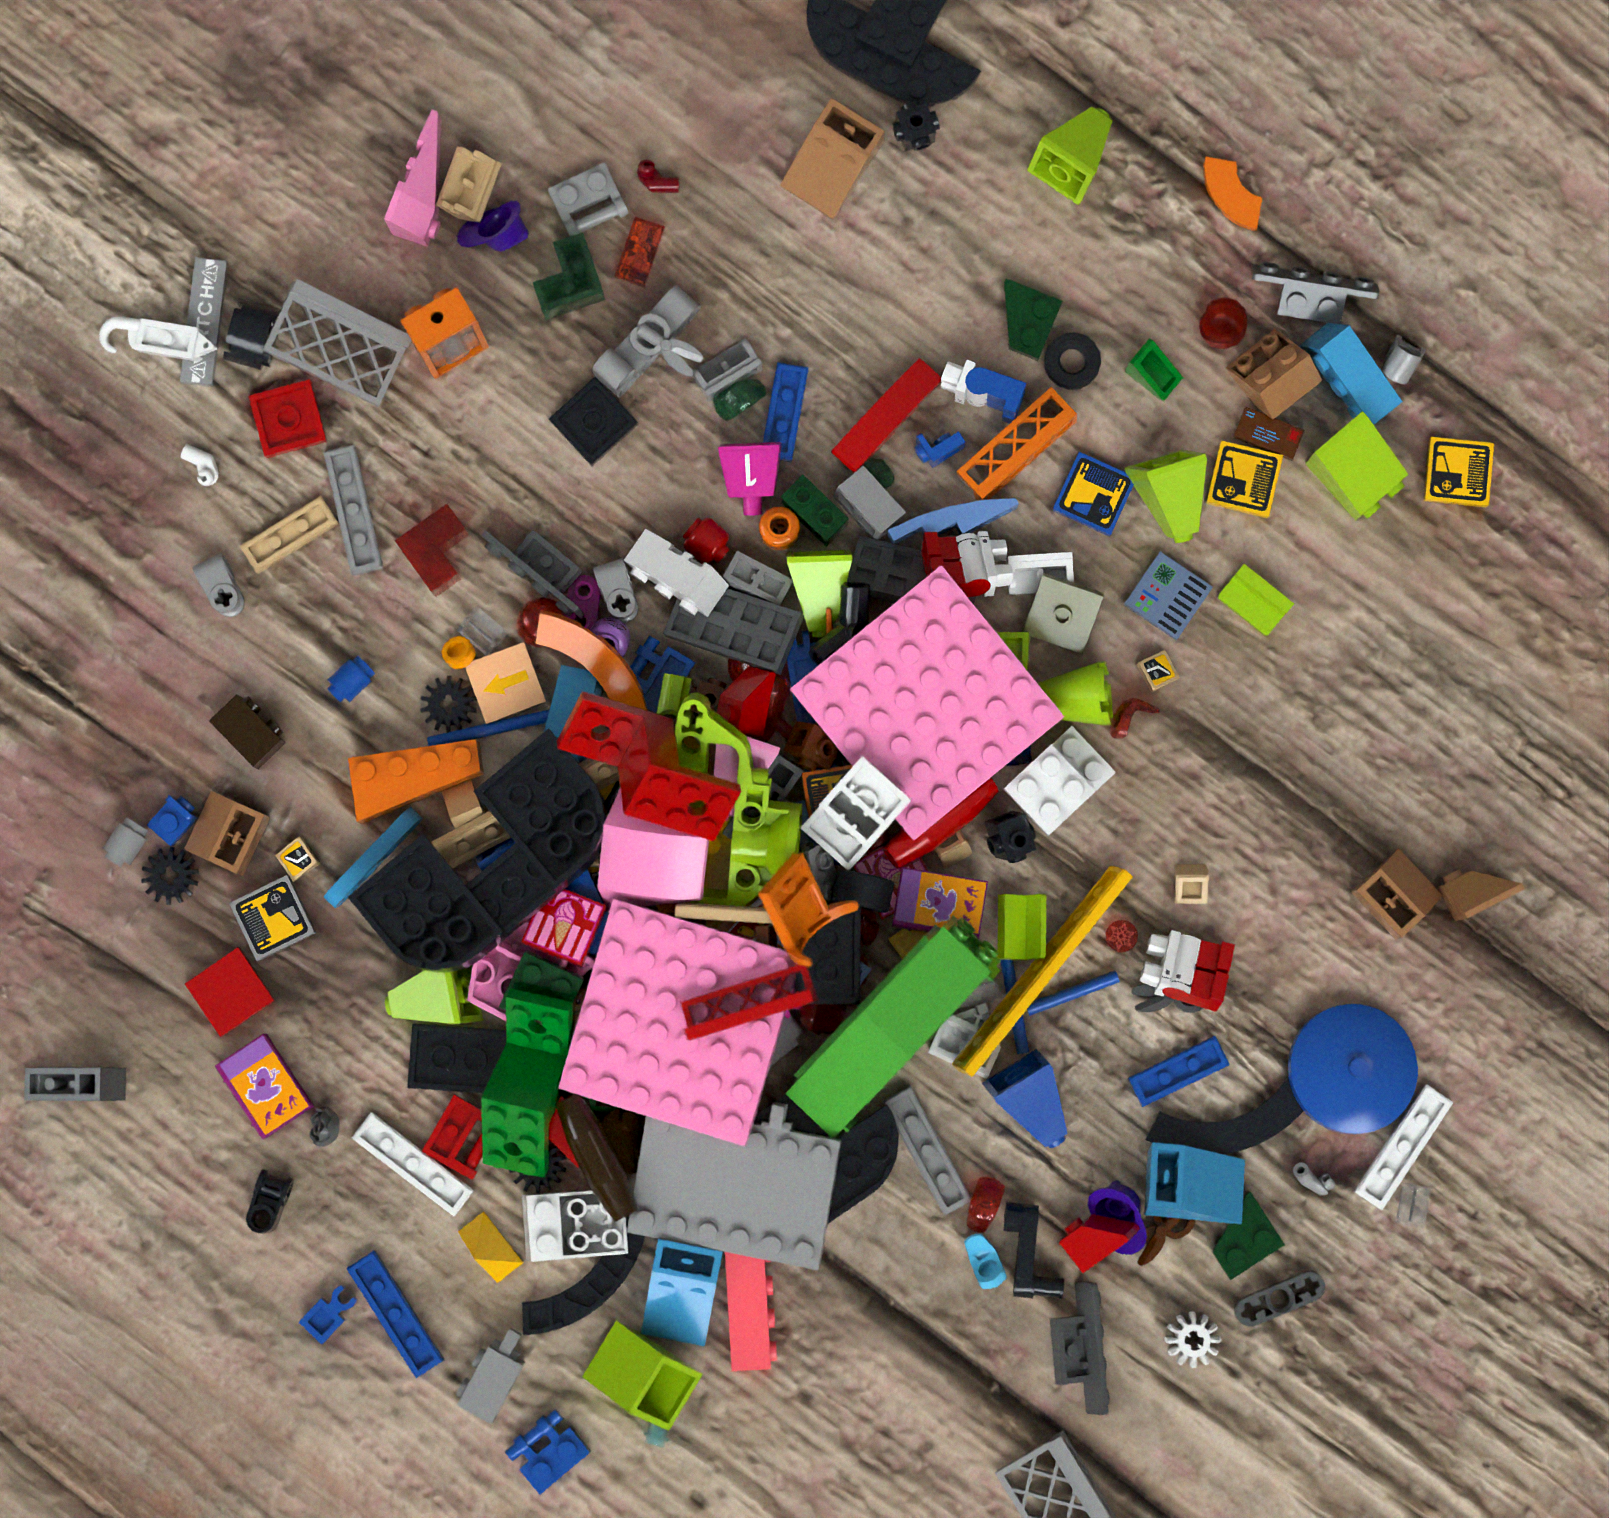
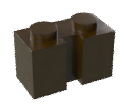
[209,694,286,769]

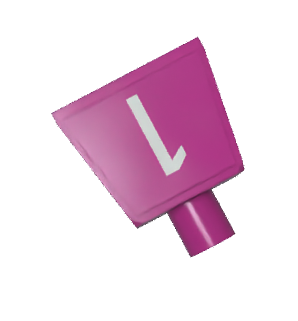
[718,442,782,515]

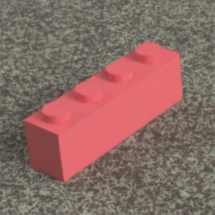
[725,1252,777,1371]

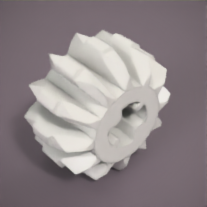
[1164,1311,1221,1368]

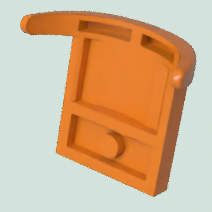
[758,853,859,967]

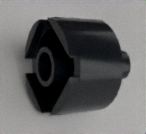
[223,298,281,370]

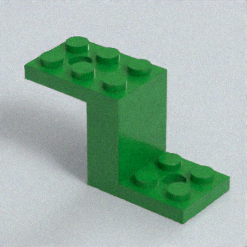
[481,988,573,1178]

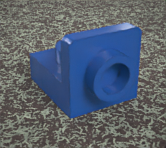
[914,431,965,468]
[147,795,198,847]

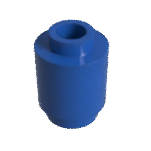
[327,655,375,703]

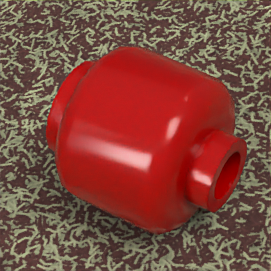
[682,517,730,564]

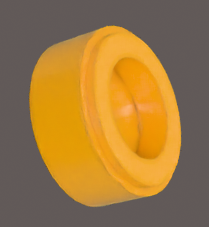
[442,636,476,669]

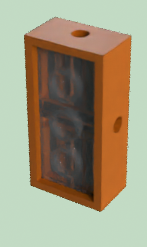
[400,287,489,379]

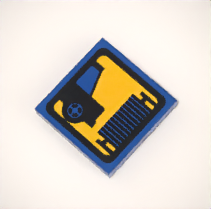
[1052,452,1134,537]

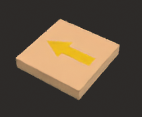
[465,642,547,724]

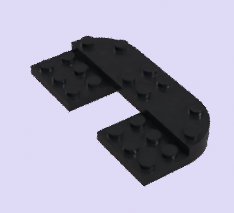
[348,728,608,973]

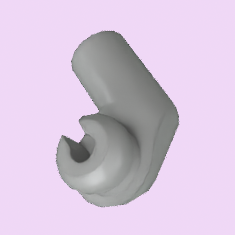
[1293,1162,1336,1195]

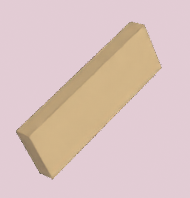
[240,496,339,574]
[675,902,772,923]

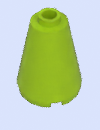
[1037,661,1113,726]

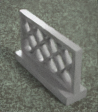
[262,279,411,407]
[995,1430,1117,1518]

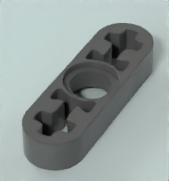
[1234,1271,1325,1327]

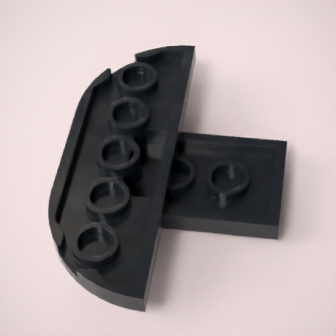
[807,0,981,107]
[754,1094,899,1224]

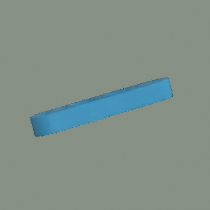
[324,807,423,909]

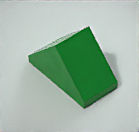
[1125,338,1183,402]

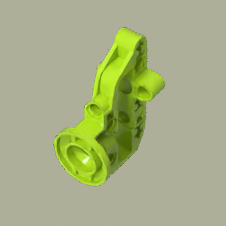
[675,693,803,906]

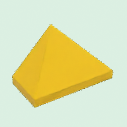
[458,1211,524,1283]

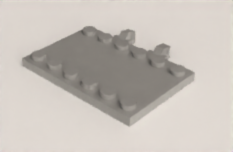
[627,1102,842,1270]

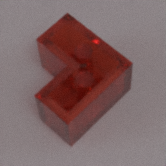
[394,504,469,597]

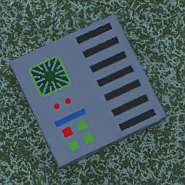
[1124,552,1213,640]

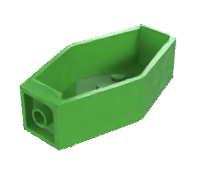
[785,915,1001,1138]

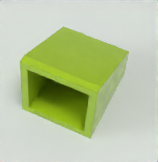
[1305,411,1409,521]
[582,1321,703,1431]

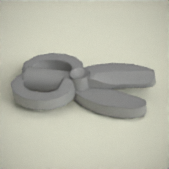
[630,313,703,377]

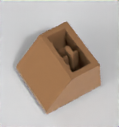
[1225,329,1322,420]
[184,791,270,876]
[1351,848,1443,939]

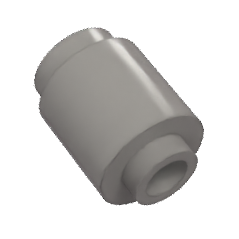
[103,817,148,867]

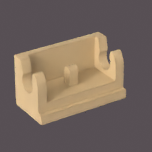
[436,147,502,222]

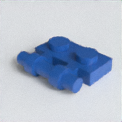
[630,636,696,713]
[505,1409,591,1495]

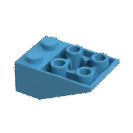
[1144,1142,1245,1224]
[641,1239,723,1346]

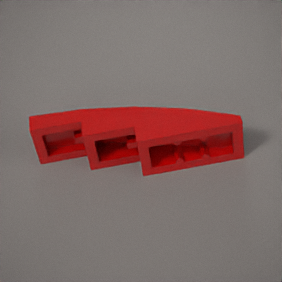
[831,358,941,473]

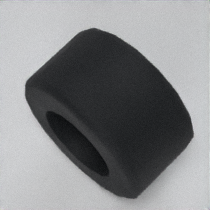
[832,870,894,913]

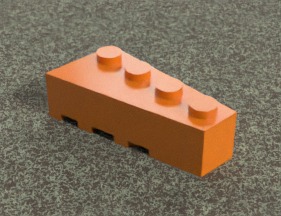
[348,739,484,824]

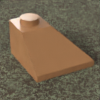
[1437,869,1525,921]

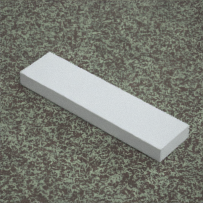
[1353,1084,1454,1210]
[352,1112,475,1216]

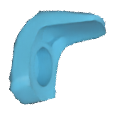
[964,1233,1007,1289]

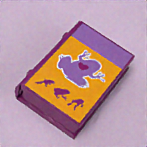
[892,867,988,939]
[215,1033,314,1140]

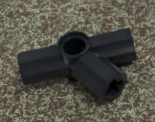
[808,581,870,666]

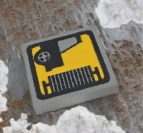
[229,875,316,961]

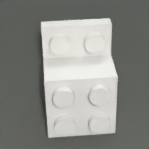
[1004,726,1116,836]
[801,756,912,871]

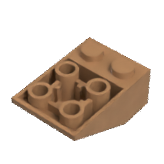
[780,98,885,219]

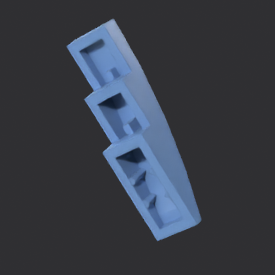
[887,498,1019,544]

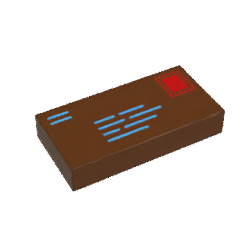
[1233,407,1305,461]

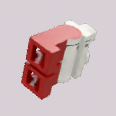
[921,531,1013,597]
[1139,930,1235,1012]

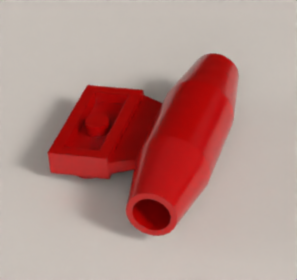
[883,778,999,869]

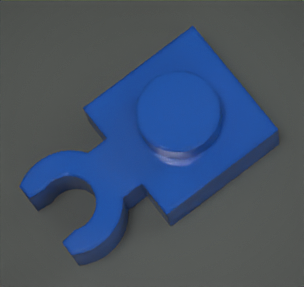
[299,1285,358,1345]

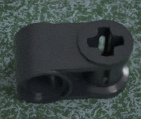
[246,1169,294,1234]

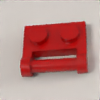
[422,1094,483,1180]

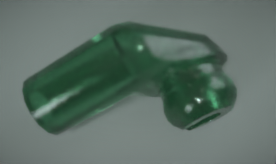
[860,458,894,488]

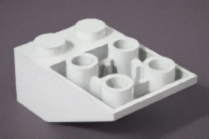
[522,1190,628,1262]

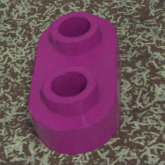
[565,575,601,630]

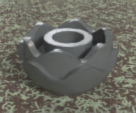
[309,1107,340,1147]

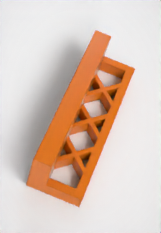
[957,387,1077,501]

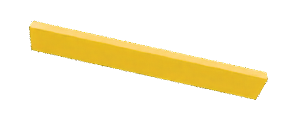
[951,865,1133,1077]

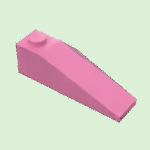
[384,110,441,247]

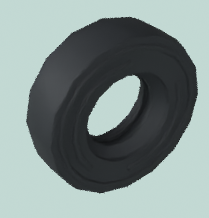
[1044,332,1101,390]

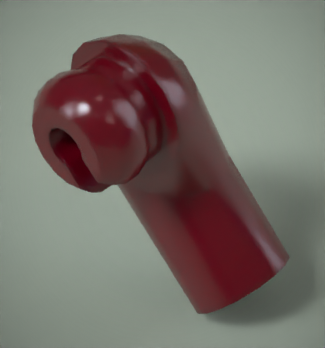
[637,159,679,193]

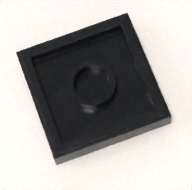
[549,377,639,467]

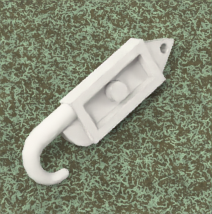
[99,316,217,361]

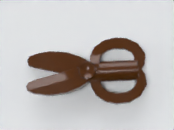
[1137,1216,1196,1266]

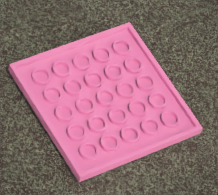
[790,565,1064,841]
[558,899,799,1146]

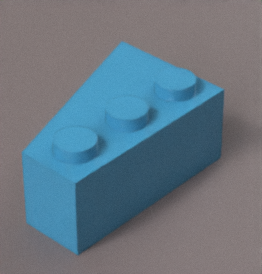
[1299,323,1402,425]
[544,665,603,763]

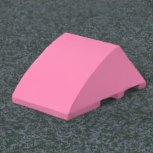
[597,789,709,911]
[467,918,596,1021]

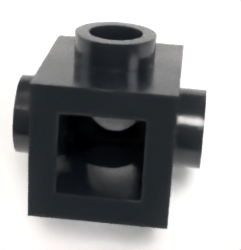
[892,102,940,151]
[984,811,1036,863]

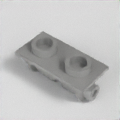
[799,843,837,905]

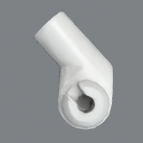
[181,444,219,486]

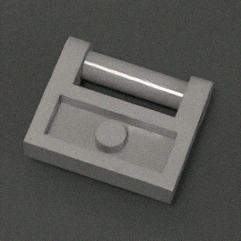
[548,162,629,240]

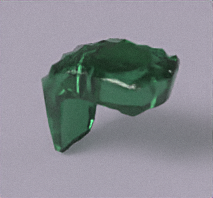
[713,379,767,421]

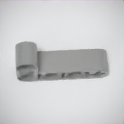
[592,285,701,397]

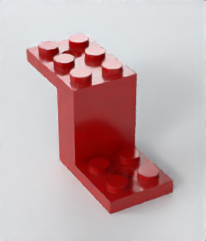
[557,691,741,841]

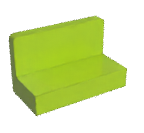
[1218,564,1294,636]
[997,894,1046,961]

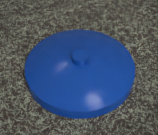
[1288,1004,1418,1134]

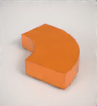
[1203,156,1262,231]

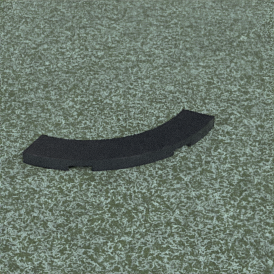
[1145,1075,1303,1154]
[522,1215,645,1335]

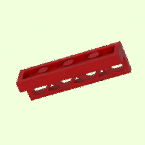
[680,965,818,1041]

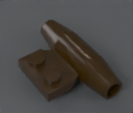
[555,1094,644,1222]

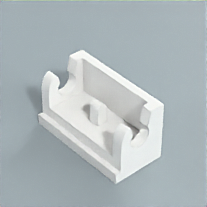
[1006,552,1074,595]

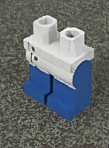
[941,360,1026,424]

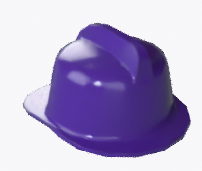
[457,201,529,252]
[1087,1180,1147,1255]

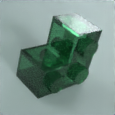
[533,232,605,320]

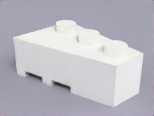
[624,529,729,617]

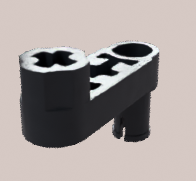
[1003,1202,1064,1299]

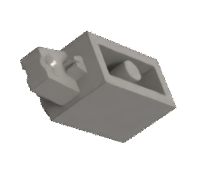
[456,1328,525,1424]

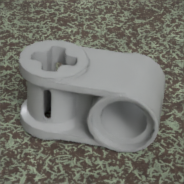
[1382,334,1426,384]
[192,553,245,617]
[593,558,638,623]

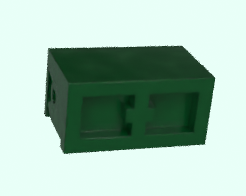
[781,474,849,547]

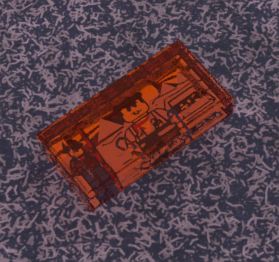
[615,217,665,288]

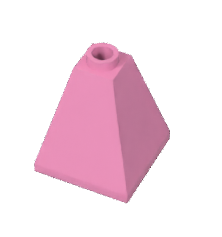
[707,737,780,822]

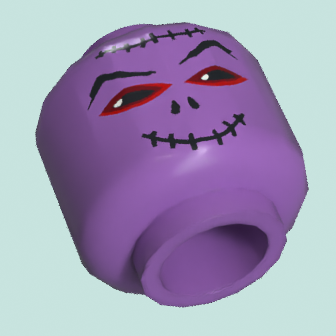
[590,617,631,657]

